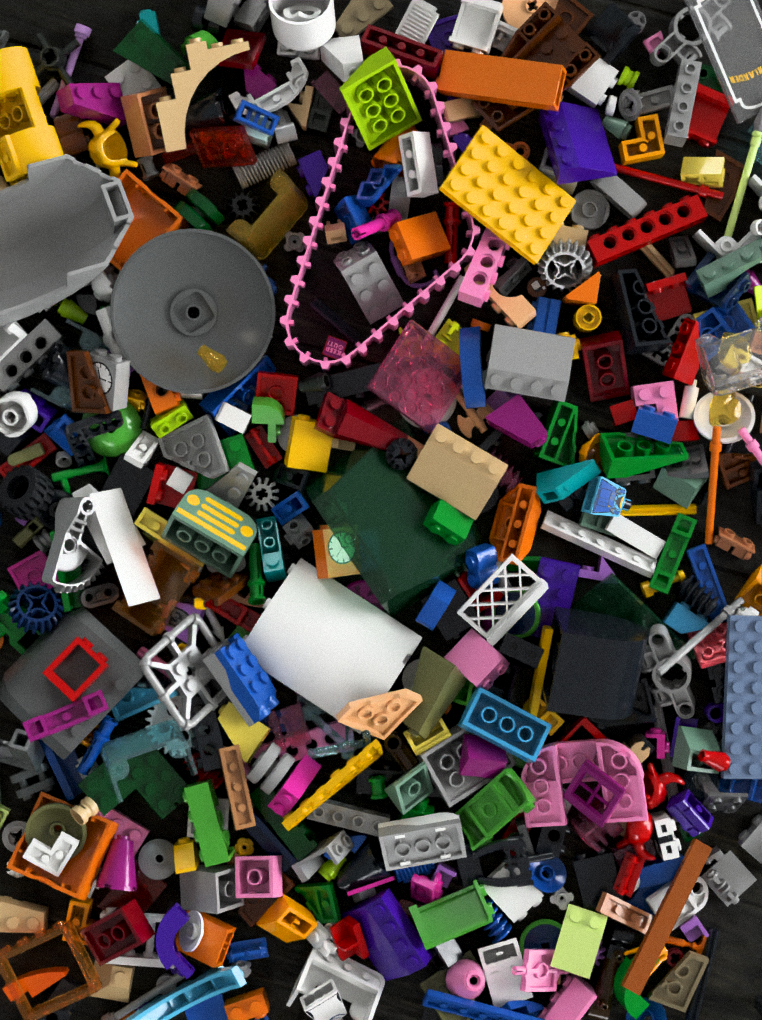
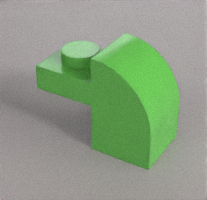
[252,396,285,443]

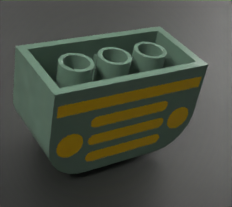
[161,489,257,579]

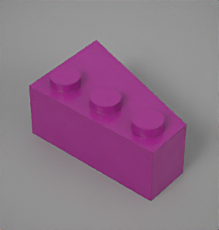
[56,83,127,130]

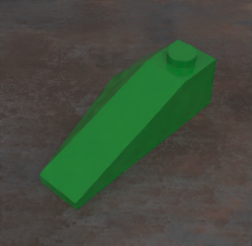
[599,432,689,479]

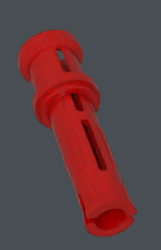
[443,202,461,264]

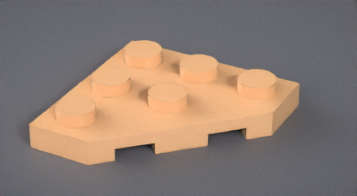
[336,688,423,740]

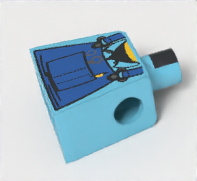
[581,476,632,517]

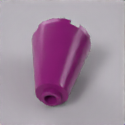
[96,835,137,891]

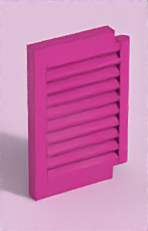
[347,876,396,896]

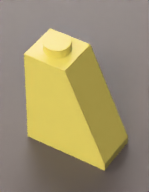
[218,702,271,763]

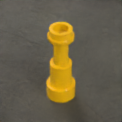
[640,569,686,598]

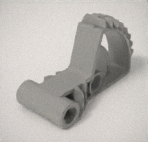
[42,497,104,593]

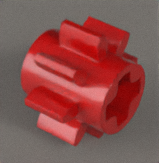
[368,193,389,216]

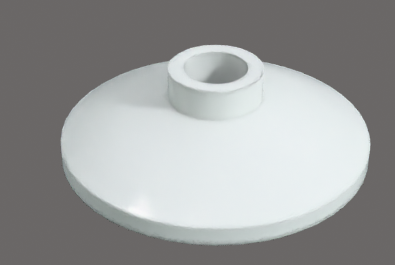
[179,910,204,952]

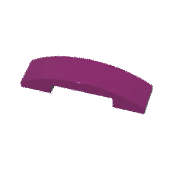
[22,690,109,742]

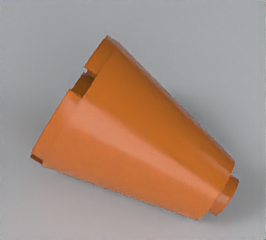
[371,125,417,177]

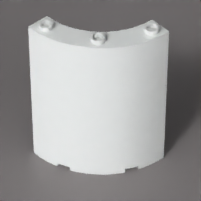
[242,558,423,734]

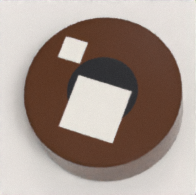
[526,277,547,298]

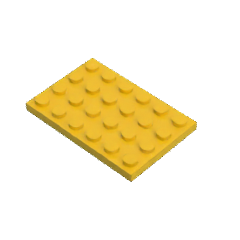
[439,125,576,265]

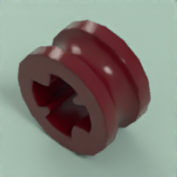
[666,947,684,967]

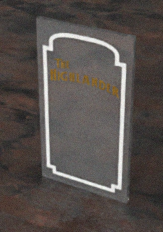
[684,0,762,124]

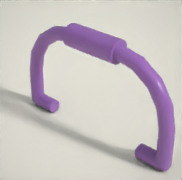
[389,241,440,288]

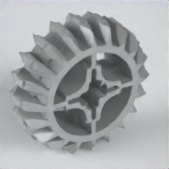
[538,238,593,292]

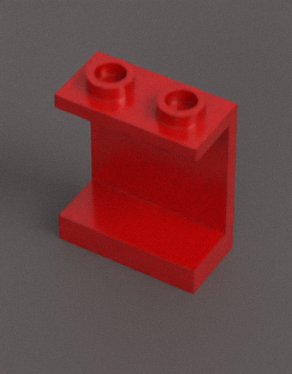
[687,83,734,148]

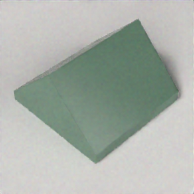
[653,466,708,509]
[384,761,434,815]

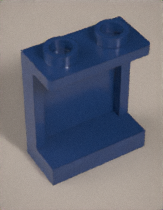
[685,251,751,313]

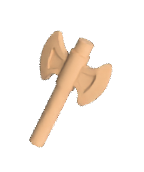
[446,381,493,438]

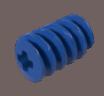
[483,897,512,944]

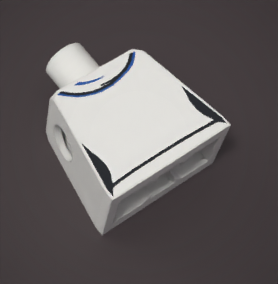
[300,978,347,1020]

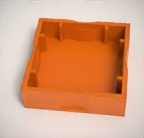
[110,169,190,270]
[6,791,119,901]

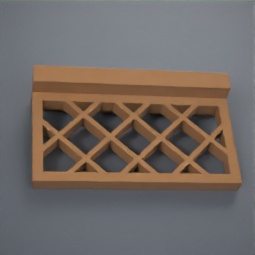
[218,744,256,830]

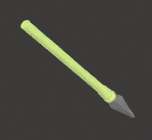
[724,107,762,237]

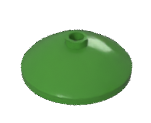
[82,401,142,457]

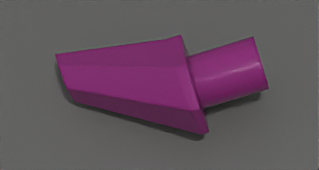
[480,608,492,640]

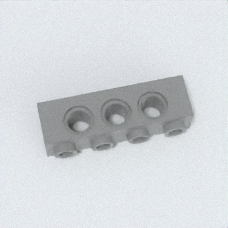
[663,58,702,148]
[0,319,65,393]
[307,799,390,837]

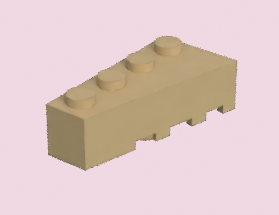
[0,896,48,933]

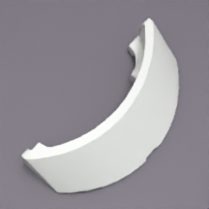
[228,57,309,115]

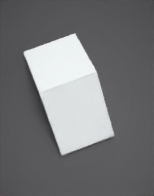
[215,401,252,434]

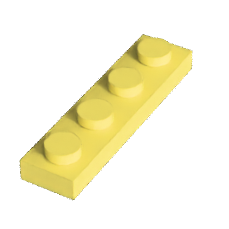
[134,507,205,567]

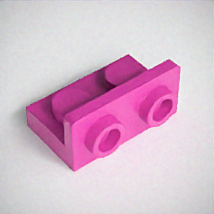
[411,872,443,904]

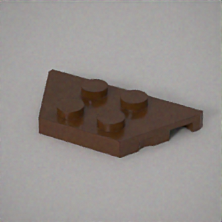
[192,571,250,606]

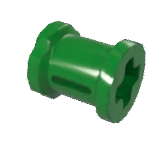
[368,775,388,799]

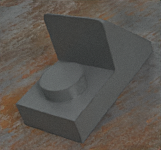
[668,235,697,269]

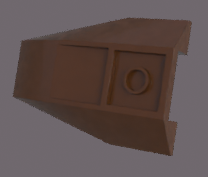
[471,1,601,132]

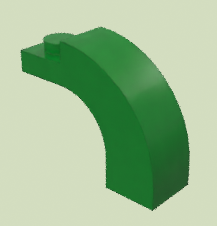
[613,957,659,1020]

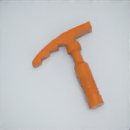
[666,934,707,954]

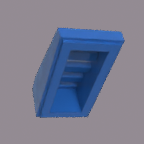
[233,99,280,136]

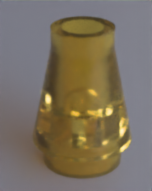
[197,344,228,374]

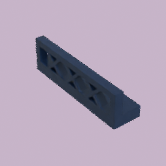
[245,807,297,872]

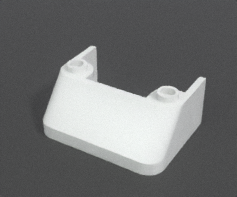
[692,174,762,259]
[286,947,385,1020]

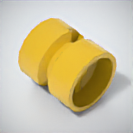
[572,304,602,333]

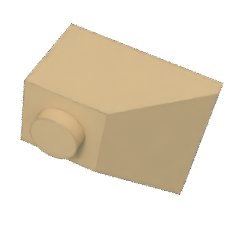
[89,959,135,1003]

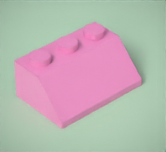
[537,973,597,1020]

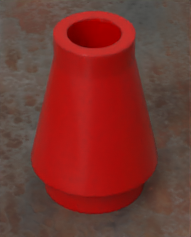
[698,749,731,772]

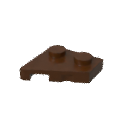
[718,453,757,490]

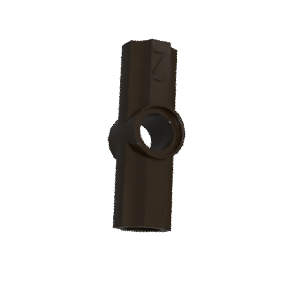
[381,729,419,773]

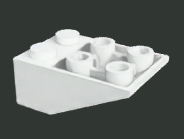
[477,937,533,1007]

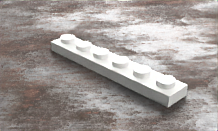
[541,510,657,578]

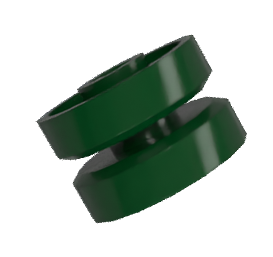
[173,187,225,231]

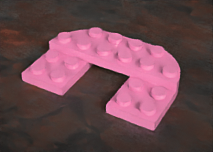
[521,739,648,828]

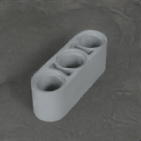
[590,176,647,219]

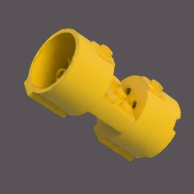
[0,46,64,186]

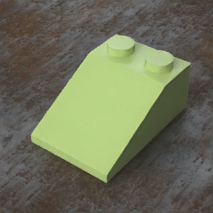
[550,904,608,979]

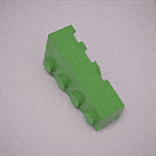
[183,778,235,867]

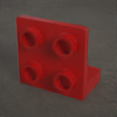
[644,272,692,321]
[146,462,198,508]

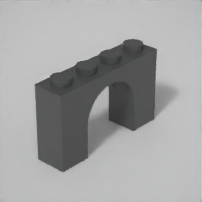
[0,728,45,772]

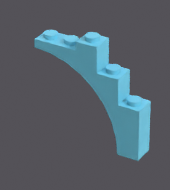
[125,965,246,1020]

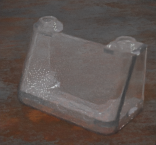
[694,317,762,396]

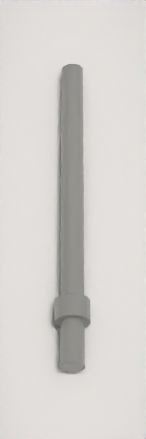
[656,597,745,676]

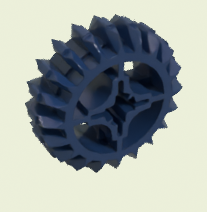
[8,581,64,635]

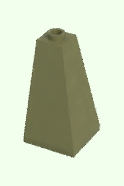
[403,646,467,739]

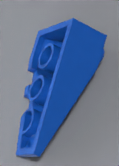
[199,355,276,437]

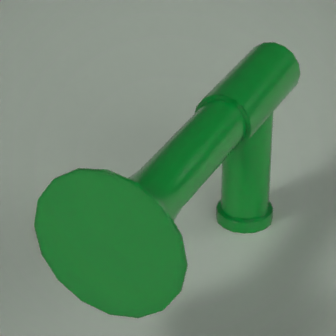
[51,455,110,495]

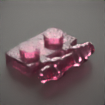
[268,703,312,751]

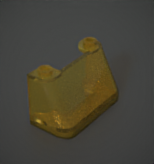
[226,168,308,260]

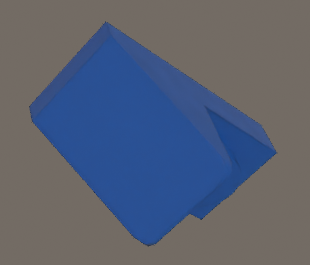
[271,490,309,526]

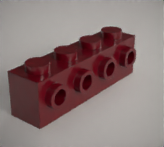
[360,24,444,80]

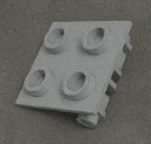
[700,850,757,907]

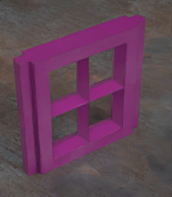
[563,759,626,828]

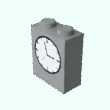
[89,348,130,411]

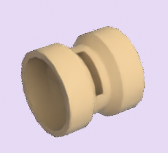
[70,796,99,825]

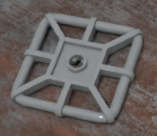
[139,613,227,731]

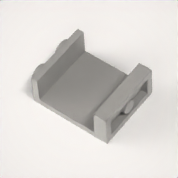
[737,814,762,864]
[291,829,354,883]

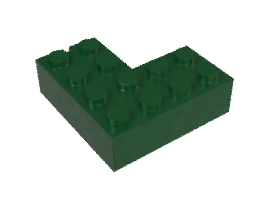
[77,730,187,819]

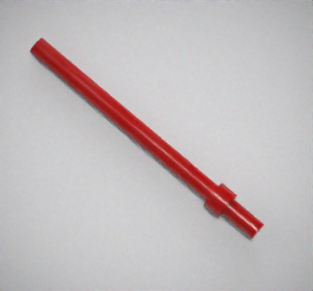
[614,163,724,200]

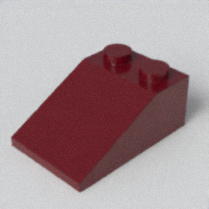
[579,331,630,402]
[80,898,155,966]

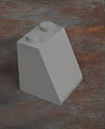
[180,865,245,914]

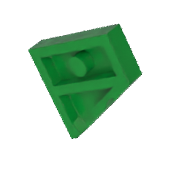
[295,882,342,924]

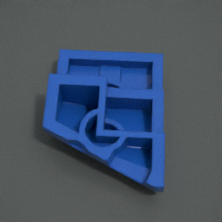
[696,302,756,362]
[718,778,762,804]

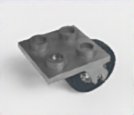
[682,770,748,813]

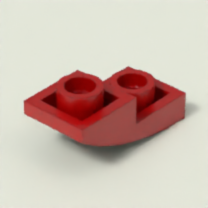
[671,420,699,442]

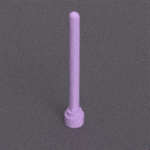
[50,23,92,119]

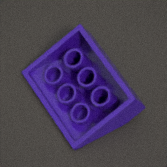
[539,102,617,185]
[341,888,433,981]

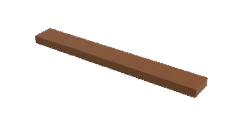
[621,838,713,996]

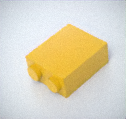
[284,414,333,473]

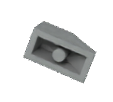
[388,176,411,220]

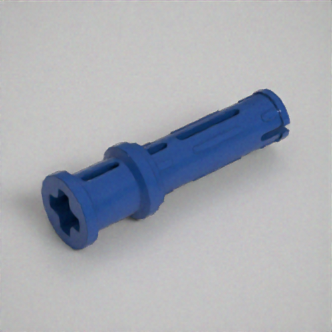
[76,715,119,776]

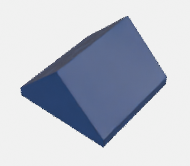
[334,195,372,245]

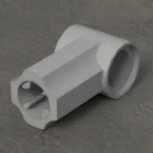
[273,108,298,144]

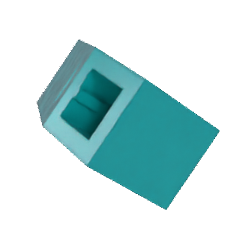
[536,459,601,504]
[256,516,287,583]

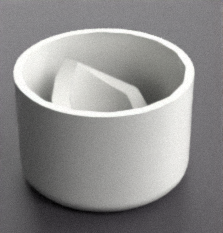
[269,0,336,51]

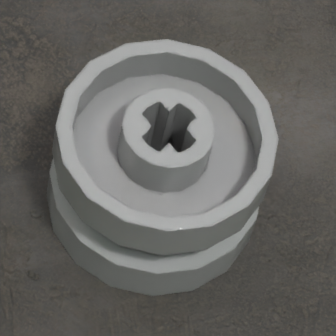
[246,742,295,795]

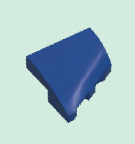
[356,164,403,208]

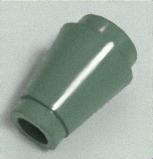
[602,115,633,141]

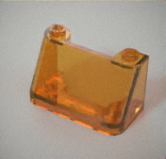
[112,540,200,636]

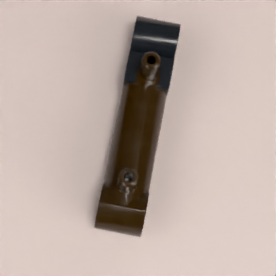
[585,922,635,1020]

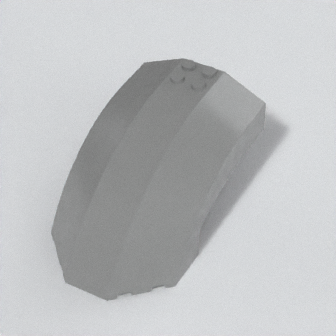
[0,154,134,327]

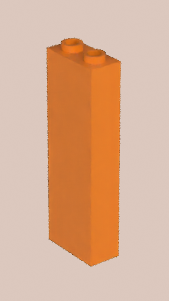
[436,49,567,112]

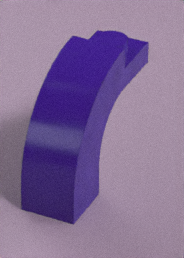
[156,902,195,979]

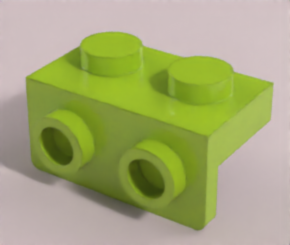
[150,399,194,439]

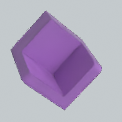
[429,862,457,888]
[679,914,710,942]

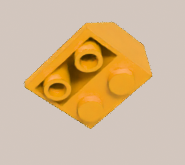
[256,894,318,943]

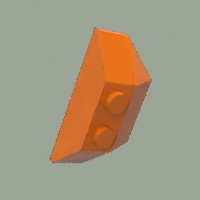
[489,483,541,566]

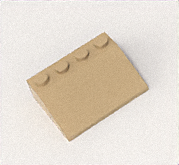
[406,424,508,521]

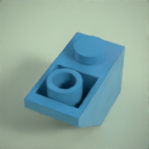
[661,601,709,634]

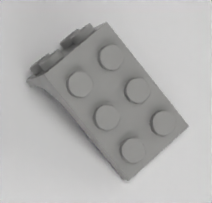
[333,241,404,325]

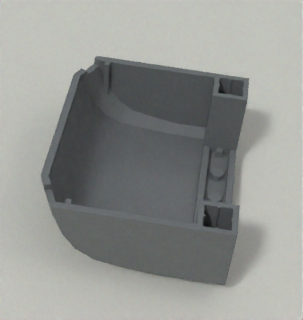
[0,606,144,760]

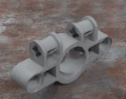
[649,0,732,67]
[641,624,696,719]

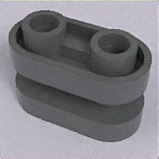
[9,761,56,801]

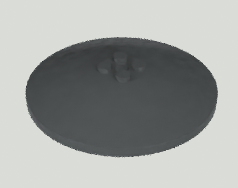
[110,229,276,394]

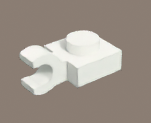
[306,920,337,957]

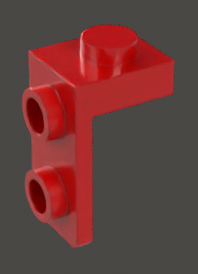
[458,571,503,612]

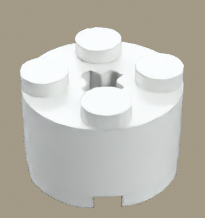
[0,391,38,437]

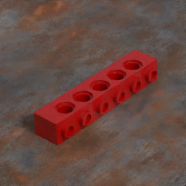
[585,194,708,268]

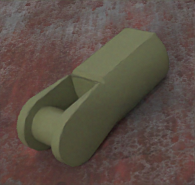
[7,442,46,466]
[12,516,45,548]

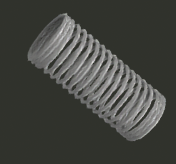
[232,142,297,189]

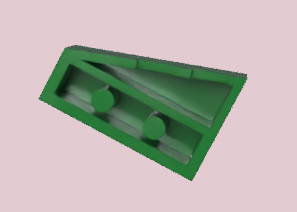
[533,400,578,467]

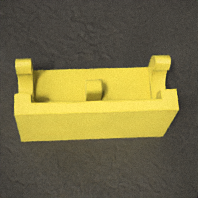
[680,157,725,188]
[403,718,452,756]

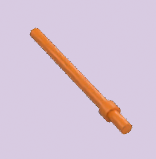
[704,426,722,544]

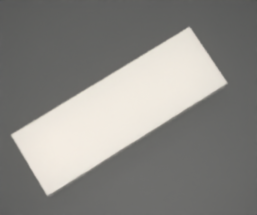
[605,515,666,559]

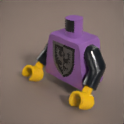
[155,594,207,650]

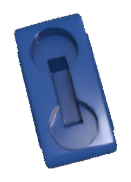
[44,414,83,456]

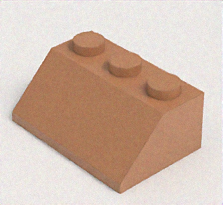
[120,86,168,158]

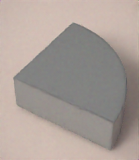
[705,846,724,864]

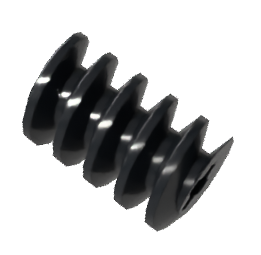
[674,575,719,619]

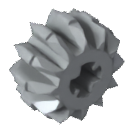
[245,477,279,511]

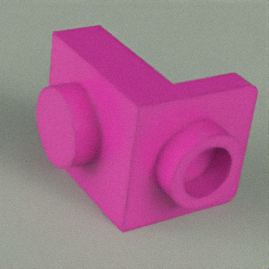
[645,727,670,759]

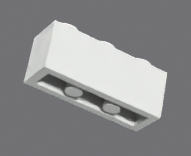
[398,131,439,198]

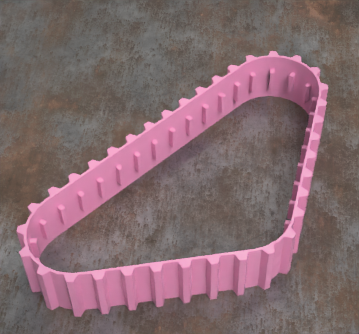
[280,59,480,373]

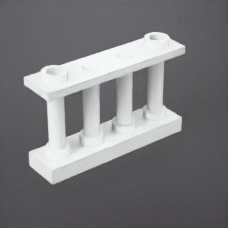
[96,907,175,969]

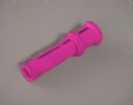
[351,209,402,240]

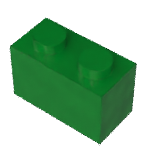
[423,499,474,546]

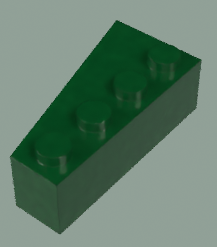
[113,18,190,85]
[249,782,319,861]

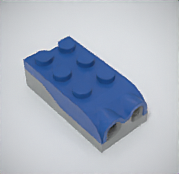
[203,632,279,727]

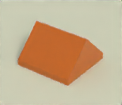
[561,272,601,307]

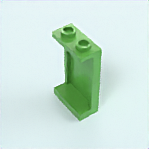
[409,880,495,950]

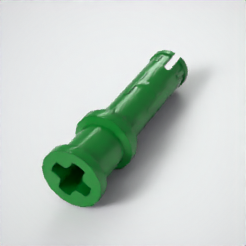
[247,543,266,605]

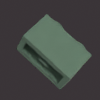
[672,725,721,774]

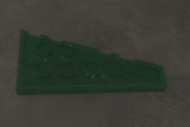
[570,573,696,669]

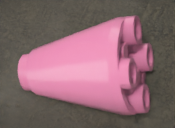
[445,959,486,1000]

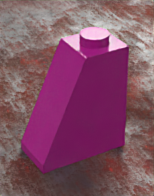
[486,394,548,449]

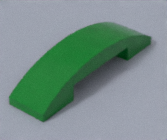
[649,513,697,595]

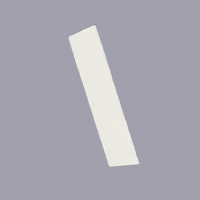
[89,488,160,606]

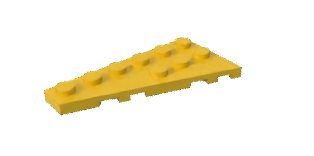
[282,739,383,831]

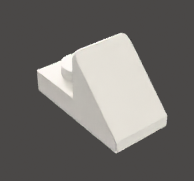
[124,430,159,469]

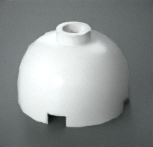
[91,264,118,303]

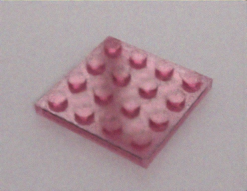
[366,320,463,434]

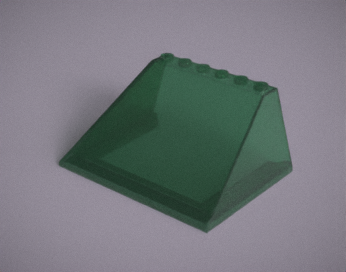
[305,418,487,618]

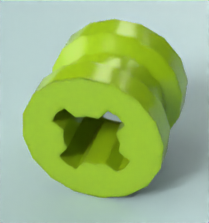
[617,66,640,89]

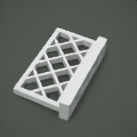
[457,553,548,646]

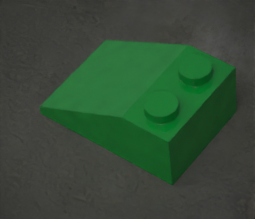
[192,433,256,490]

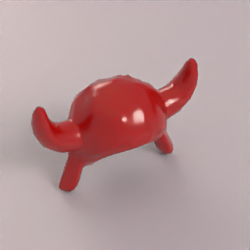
[643,762,685,810]
[616,793,655,860]

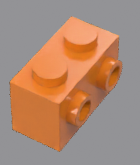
[224,987,270,1020]

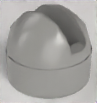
[56,451,72,468]

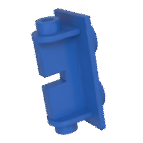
[226,937,269,963]

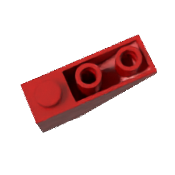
[662,318,699,386]

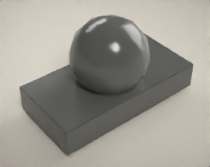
[509,816,535,855]

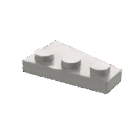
[205,462,257,508]

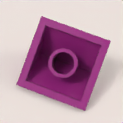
[458,734,508,779]

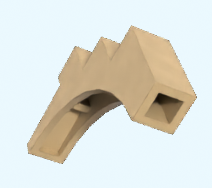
[155,37,250,153]

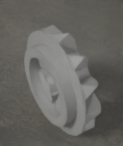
[618,88,645,121]
[2,820,27,852]

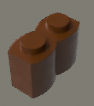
[53,114,91,157]

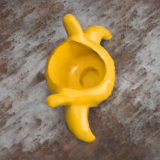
[77,118,138,178]

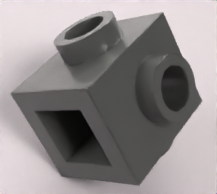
[282,513,314,549]

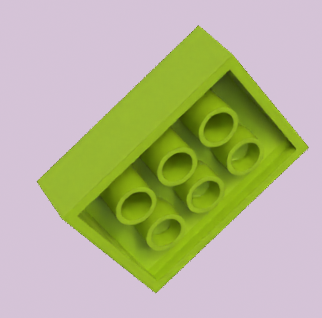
[339,47,422,151]

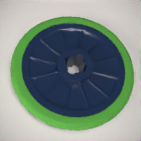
[494,590,541,639]
[519,919,562,958]

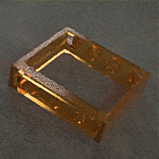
[0,919,103,1020]

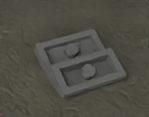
[666,444,709,479]

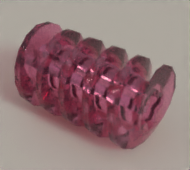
[490,449,525,493]

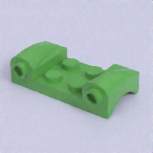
[455,767,536,851]

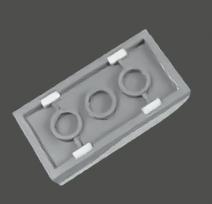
[378,812,467,871]

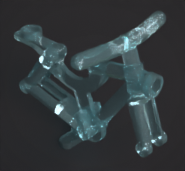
[297,694,373,760]

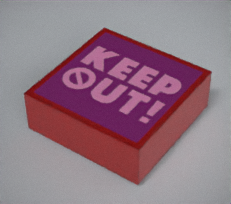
[322,335,348,360]

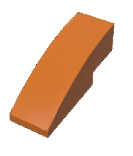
[2,967,69,1002]

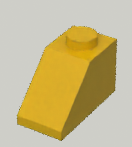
[173,837,200,874]

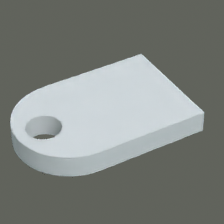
[645,876,709,931]

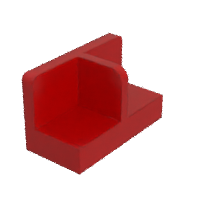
[329,915,370,961]

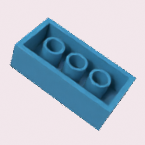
[457,687,552,763]

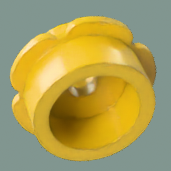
[234,837,254,856]

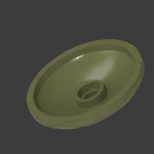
[25,803,87,860]

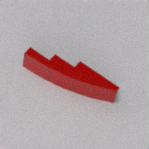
[205,598,262,632]

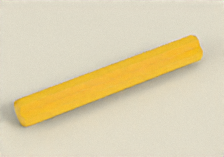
[620,504,697,516]

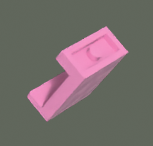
[444,628,510,690]

